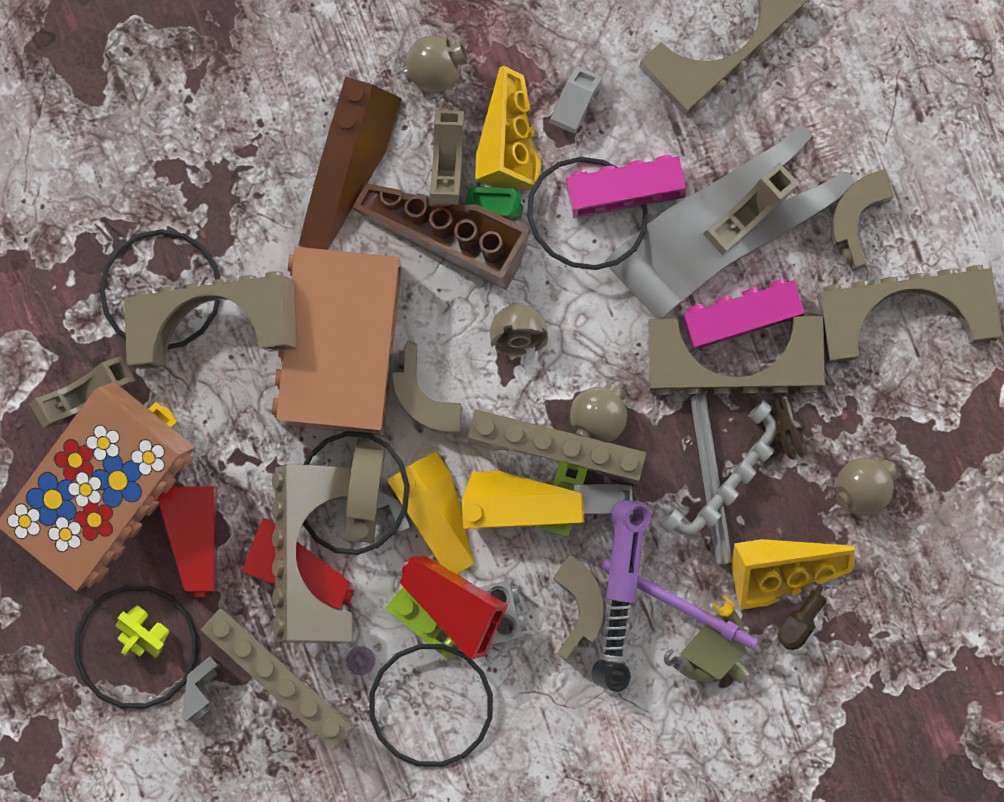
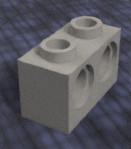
[479,580,527,646]

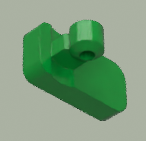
[465,187,524,220]

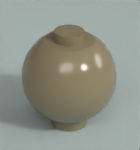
[403,35,469,93]
[570,383,627,443]
[836,457,898,516]

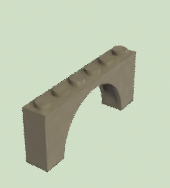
[639,0,811,116]
[817,265,1002,364]
[124,271,297,370]
[648,316,825,396]
[468,409,646,486]
[272,464,352,644]
[200,608,356,749]

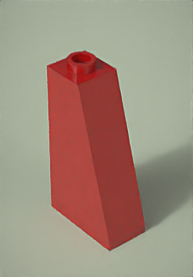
[157,486,217,598]
[242,517,354,610]
[399,555,508,659]

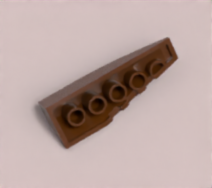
[298,77,402,250]
[353,183,530,290]

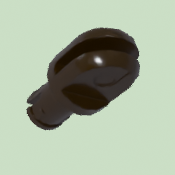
[773,396,806,460]
[778,590,827,650]

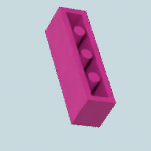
[566,155,686,219]
[682,278,805,350]

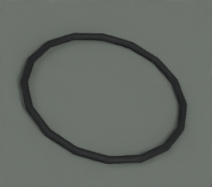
[527,157,648,270]
[99,229,220,350]
[302,431,410,555]
[74,585,198,709]
[369,644,493,767]

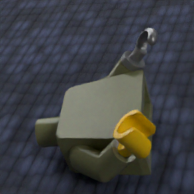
[664,595,751,684]

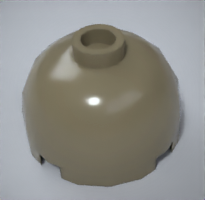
[490,302,548,355]

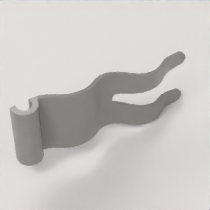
[604,127,854,319]

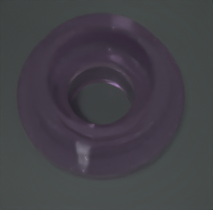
[346,646,376,675]

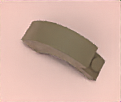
[430,110,464,206]
[703,162,799,255]
[831,169,894,271]
[392,344,462,434]
[29,356,135,428]
[345,439,386,544]
[553,555,604,660]

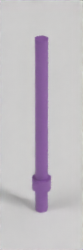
[601,559,759,650]

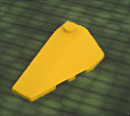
[475,66,541,190]
[387,451,474,575]
[462,470,584,530]
[732,539,856,610]

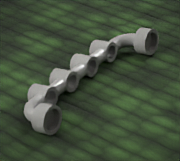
[659,400,777,536]

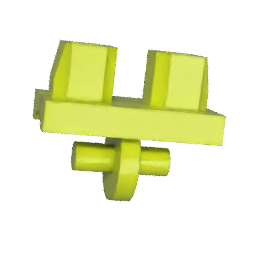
[115,605,169,658]

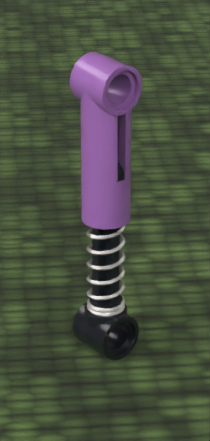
[591,500,651,692]

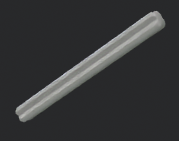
[690,394,732,565]

